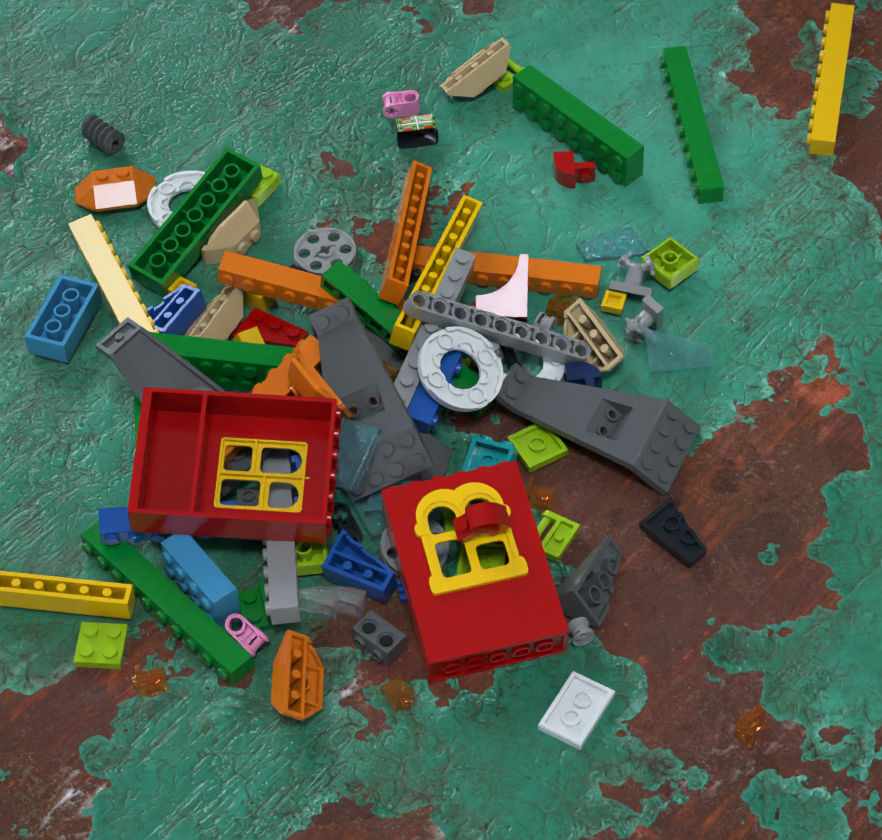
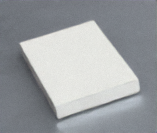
[538,671,615,750]

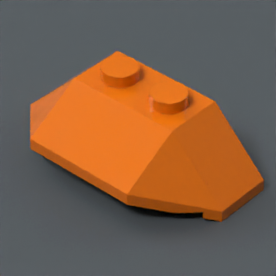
[74,166,156,212]
[287,346,352,419]
[271,630,324,721]

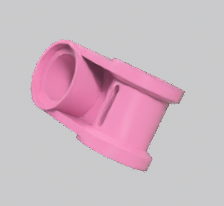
[382,90,421,118]
[225,614,270,657]

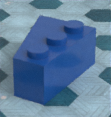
[146,284,207,335]
[321,529,397,604]

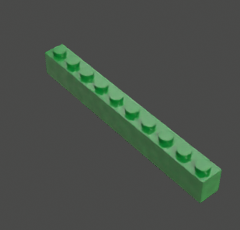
[659,46,724,204]
[320,260,496,420]
[81,521,255,686]

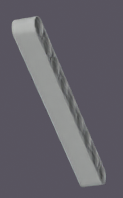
[403,291,591,364]

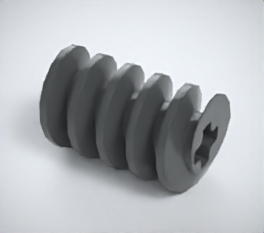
[81,115,125,155]

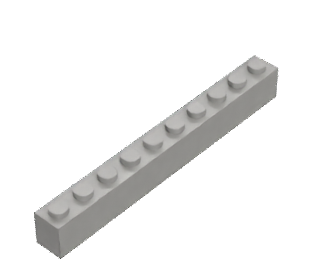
[394,248,476,409]
[260,449,301,625]

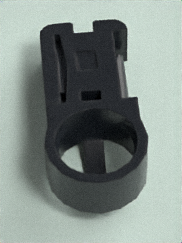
[332,502,363,543]

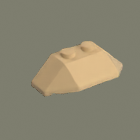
[440,37,511,97]
[201,199,261,265]
[184,286,244,340]
[563,298,625,372]

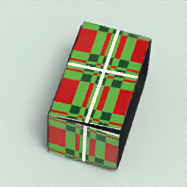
[395,114,438,149]

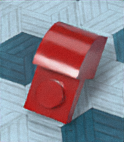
[553,151,596,189]
[453,502,511,543]

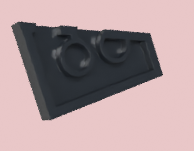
[639,496,706,568]

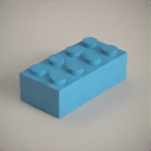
[25,275,102,363]
[161,534,241,627]

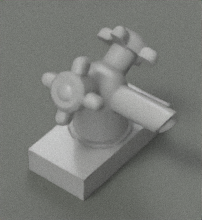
[609,252,655,298]
[625,294,664,346]

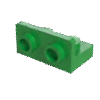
[237,579,274,632]

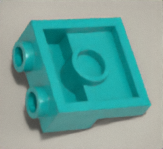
[462,435,519,472]

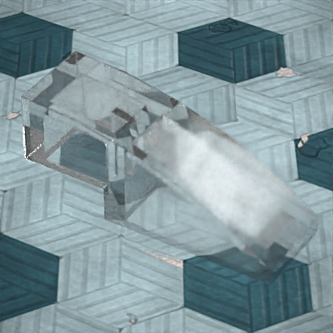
[299,586,368,620]

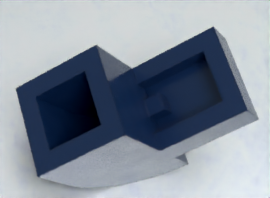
[564,362,602,388]

